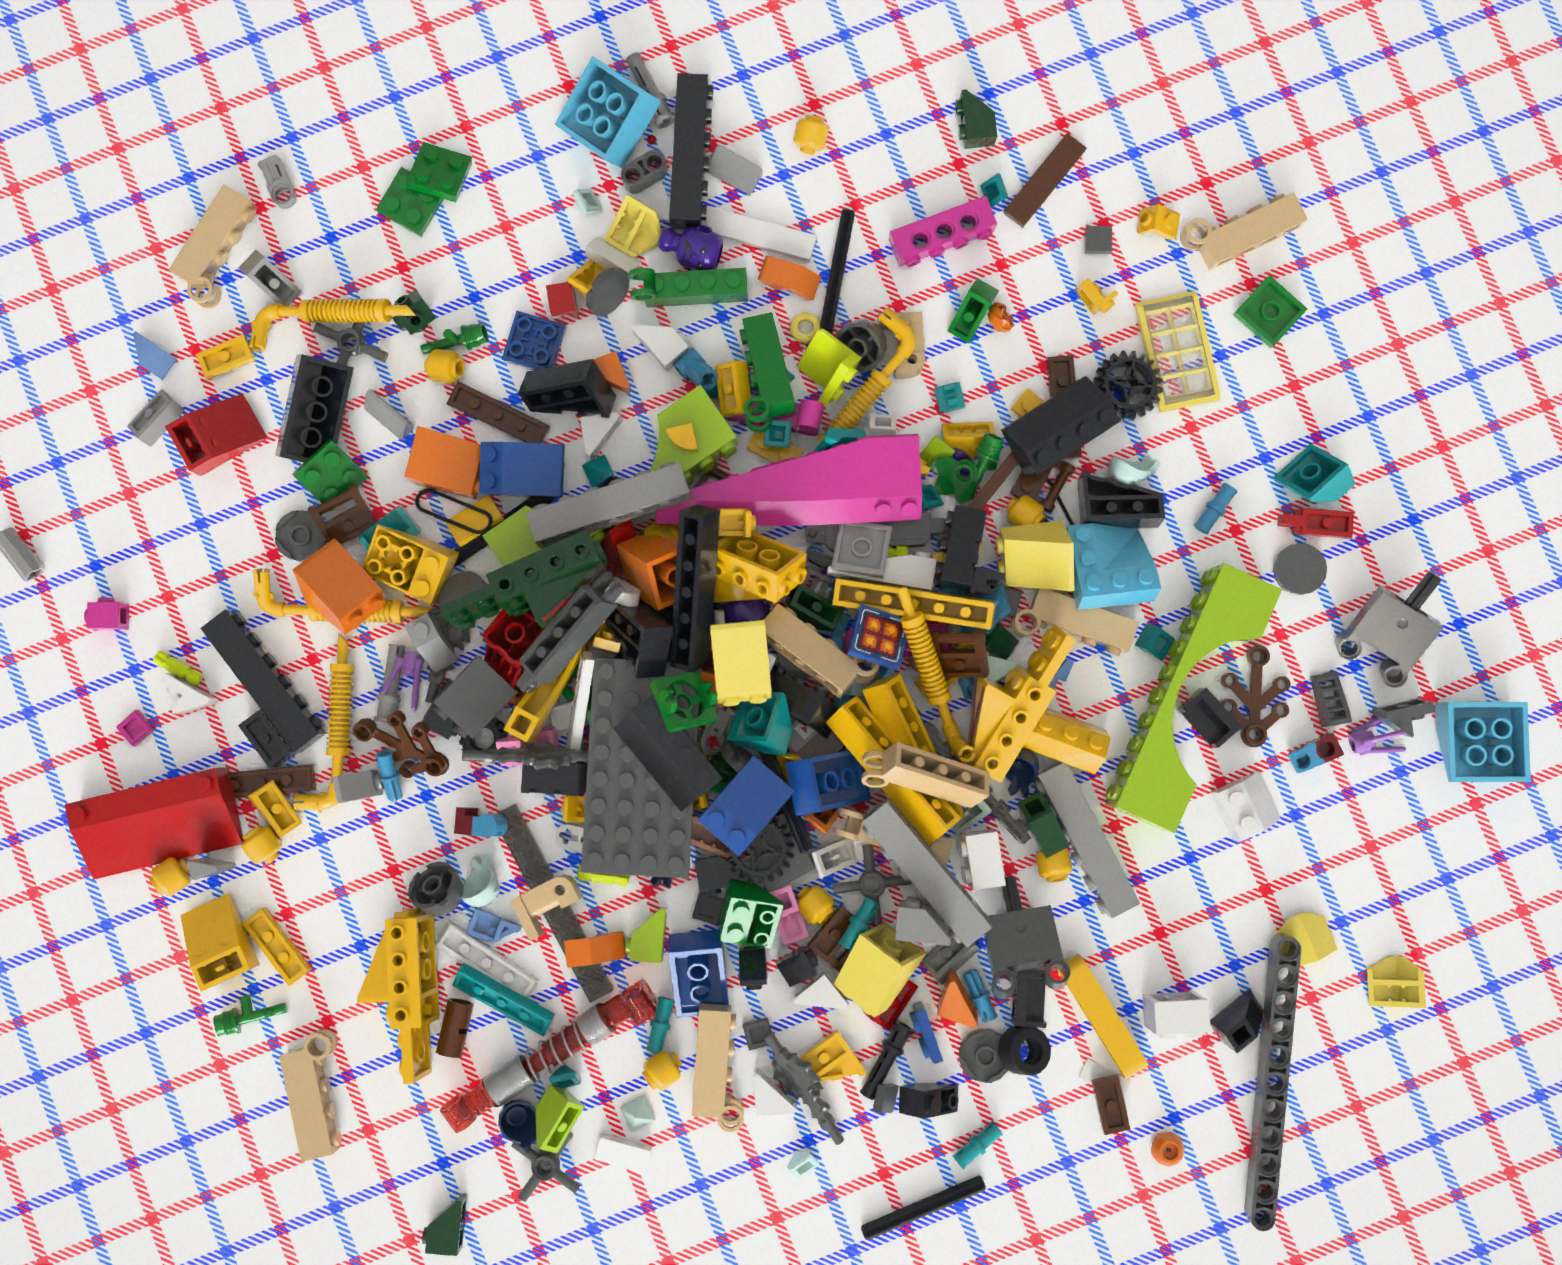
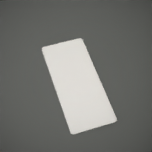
[1079,1059,1131,1097]

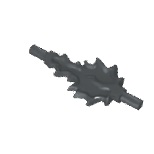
[425,601,475,703]
[462,743,588,770]
[763,1031,845,1145]

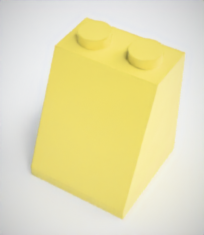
[996,520,1074,591]
[710,620,771,706]
[833,922,926,1018]

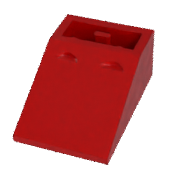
[164,394,268,476]

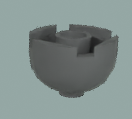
[835,319,887,373]
[408,861,464,917]

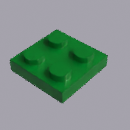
[406,142,473,203]
[375,167,444,237]
[1232,275,1308,348]
[292,438,369,512]

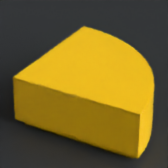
[666,423,698,451]

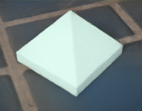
[573,189,603,214]
[620,1095,656,1132]
[787,1151,820,1179]

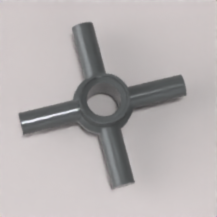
[313,322,389,366]
[832,844,912,925]
[511,1131,581,1202]

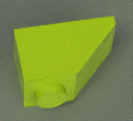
[625,907,667,963]
[536,1085,585,1153]

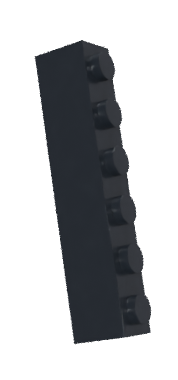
[669,73,714,229]
[670,504,721,673]
[200,609,326,753]

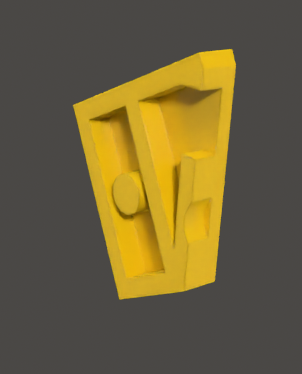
[798,1029,867,1083]

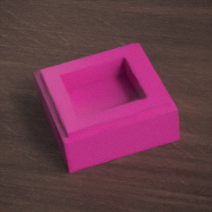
[116,710,156,747]

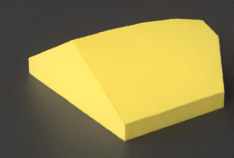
[604,194,662,258]
[1274,912,1338,966]
[1367,956,1426,1008]

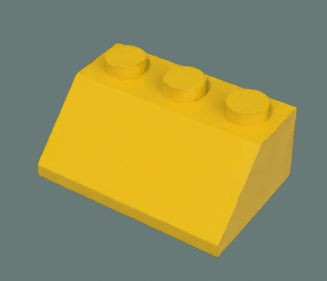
[1023,708,1111,774]

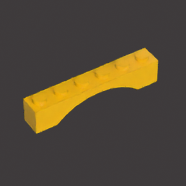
[503,636,592,744]

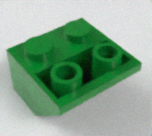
[718,879,783,949]

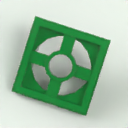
[649,671,718,733]

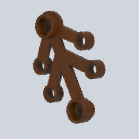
[1220,645,1291,748]
[352,710,450,778]

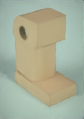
[877,311,925,379]
[510,874,584,941]

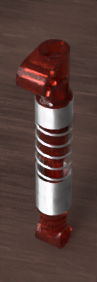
[440,978,657,1133]

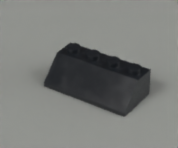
[275,354,354,462]
[1001,376,1121,476]
[613,694,723,812]

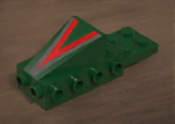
[439,529,609,630]

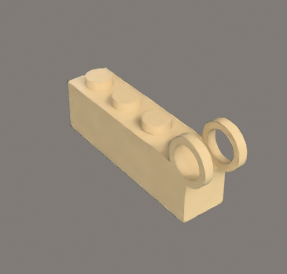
[168,184,258,309]
[1180,192,1308,271]
[1011,589,1140,656]
[764,603,879,699]
[861,742,989,808]
[831,807,954,866]
[692,1003,744,1132]
[279,1029,342,1162]

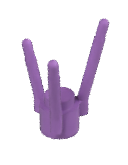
[381,652,425,711]
[1348,717,1406,756]

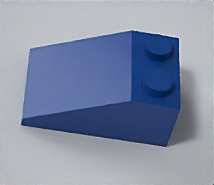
[479,442,565,497]
[785,751,871,816]
[698,755,795,856]
[668,930,729,1018]

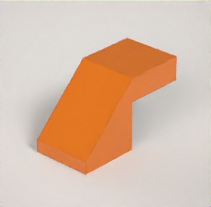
[757,255,821,301]
[564,931,627,968]

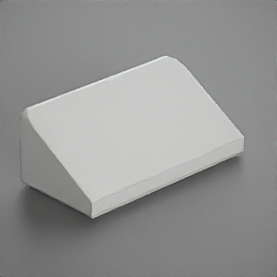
[585,236,642,279]
[594,1133,653,1174]

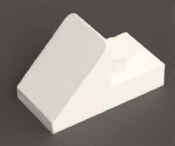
[160,673,219,714]

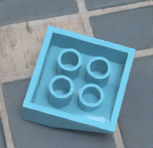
[554,56,662,169]
[1066,523,1161,610]
[1435,702,1531,782]

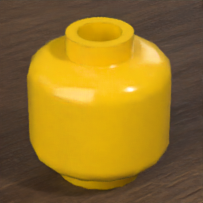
[793,115,829,155]
[424,349,465,384]
[1006,495,1046,526]
[241,825,282,865]
[1035,848,1073,883]
[149,857,190,896]
[796,885,835,925]
[641,1050,682,1091]

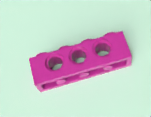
[888,196,997,267]

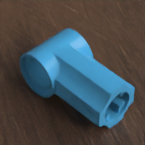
[673,347,718,390]

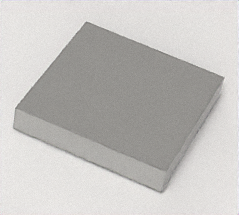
[831,522,893,578]

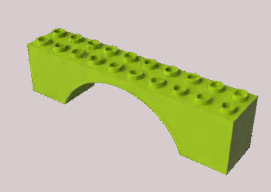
[482,385,739,572]
[1105,563,1283,833]

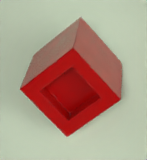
[546,282,579,318]

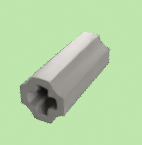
[0,527,45,582]

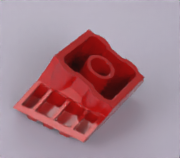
[481,607,544,688]

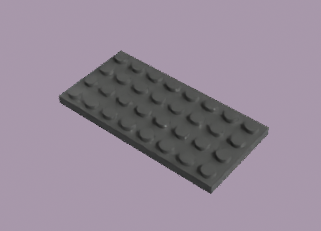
[581,658,701,878]

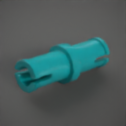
[838,897,880,951]
[646,996,675,1053]
[952,1121,1004,1170]

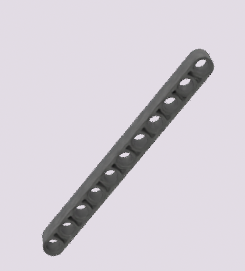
[1244,933,1301,1232]

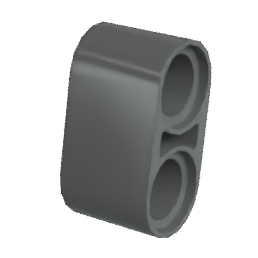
[621,149,668,194]

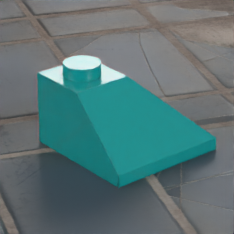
[1273,444,1356,502]
[727,692,793,755]

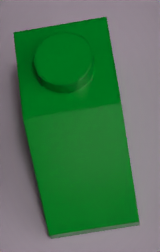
[947,278,1000,343]

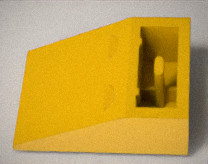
[362,525,459,605]
[180,893,260,992]

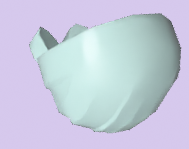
[1109,455,1161,486]
[461,854,500,907]

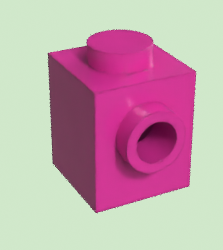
[84,597,129,630]

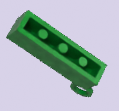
[629,268,748,308]
[739,312,796,433]

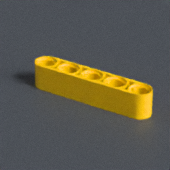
[1058,953,1149,1079]

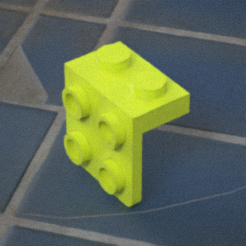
[798,329,862,407]

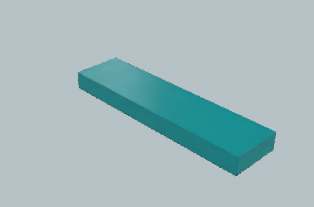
[452,963,556,1037]

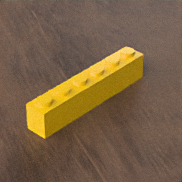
[832,577,997,630]
[862,673,965,828]
[826,696,961,846]

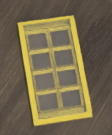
[1135,291,1221,413]

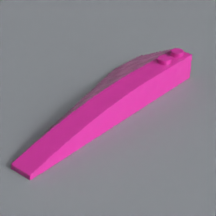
[655,434,922,526]

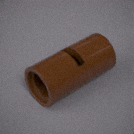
[436,998,474,1058]

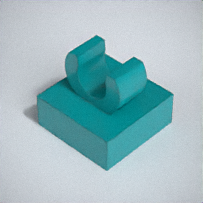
[934,381,966,414]

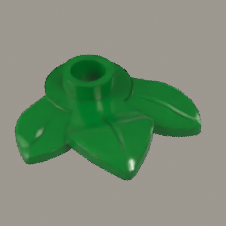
[930,456,978,504]

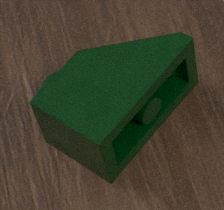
[782,584,844,632]
[422,1193,468,1256]

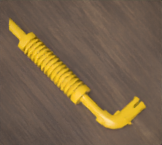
[249,298,416,352]
[817,307,916,442]
[252,568,432,623]
[898,587,975,763]
[293,633,354,813]

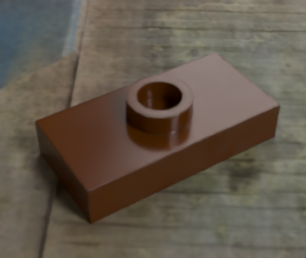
[1091,1074,1131,1135]

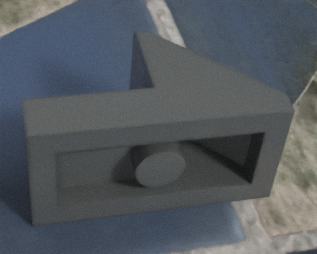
[1372,698,1435,738]

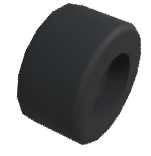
[998,1026,1051,1076]

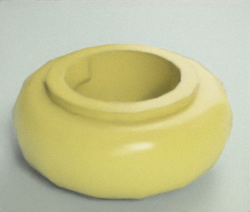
[790,312,820,344]

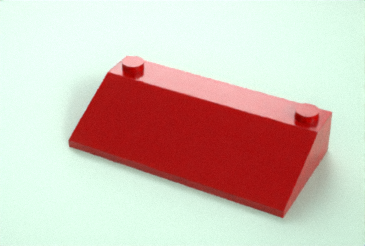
[64,767,244,880]

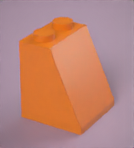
[404,426,480,499]
[617,535,678,611]
[292,538,386,635]

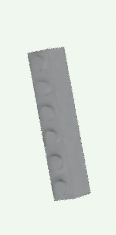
[526,462,692,549]
[1034,761,1141,918]
[862,798,992,947]

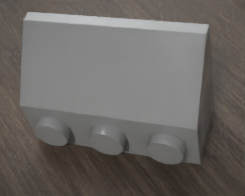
[895,896,952,946]

